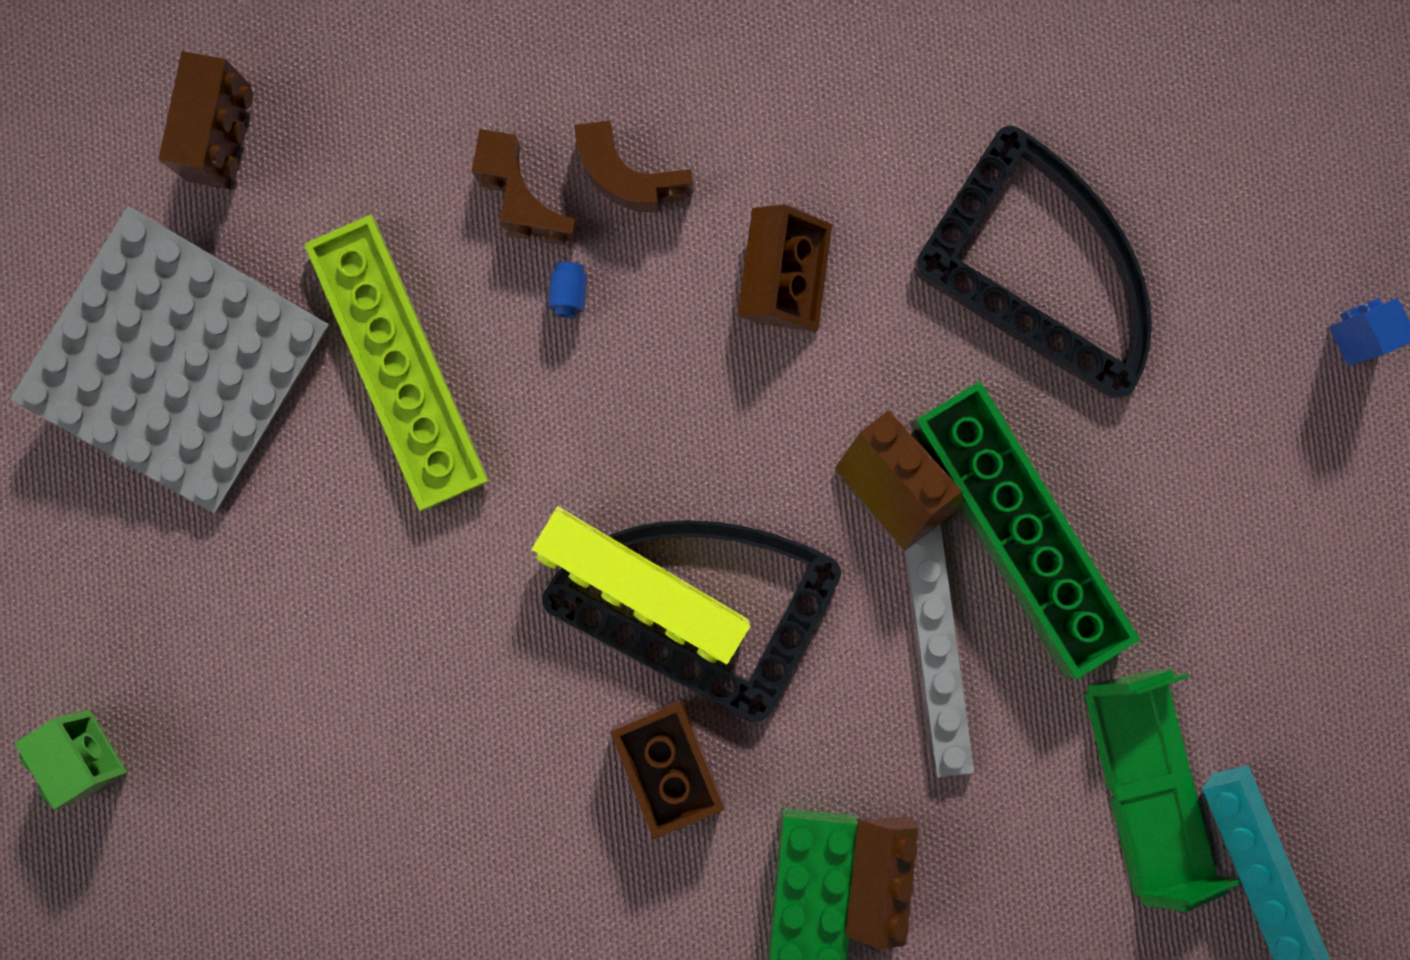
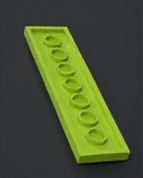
[304,215,489,512]

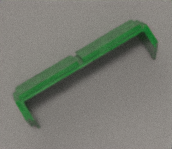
[1084,669,1241,912]

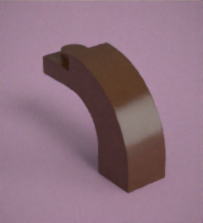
[574,120,693,212]

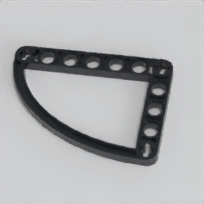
[914,126,1152,399]
[542,520,841,722]

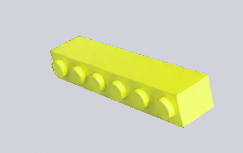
[531,506,751,665]

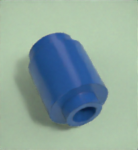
[548,262,587,318]

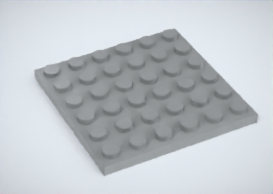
[10,206,330,514]

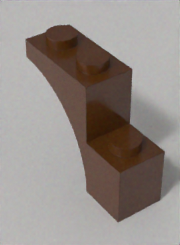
[472,129,579,245]

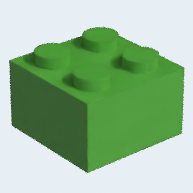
[14,710,127,810]

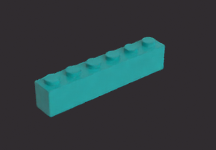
[1203,765,1330,960]

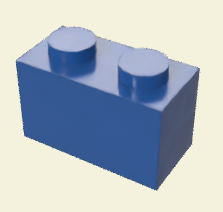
[1329,297,1410,366]

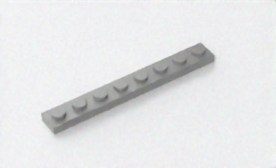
[905,523,974,778]

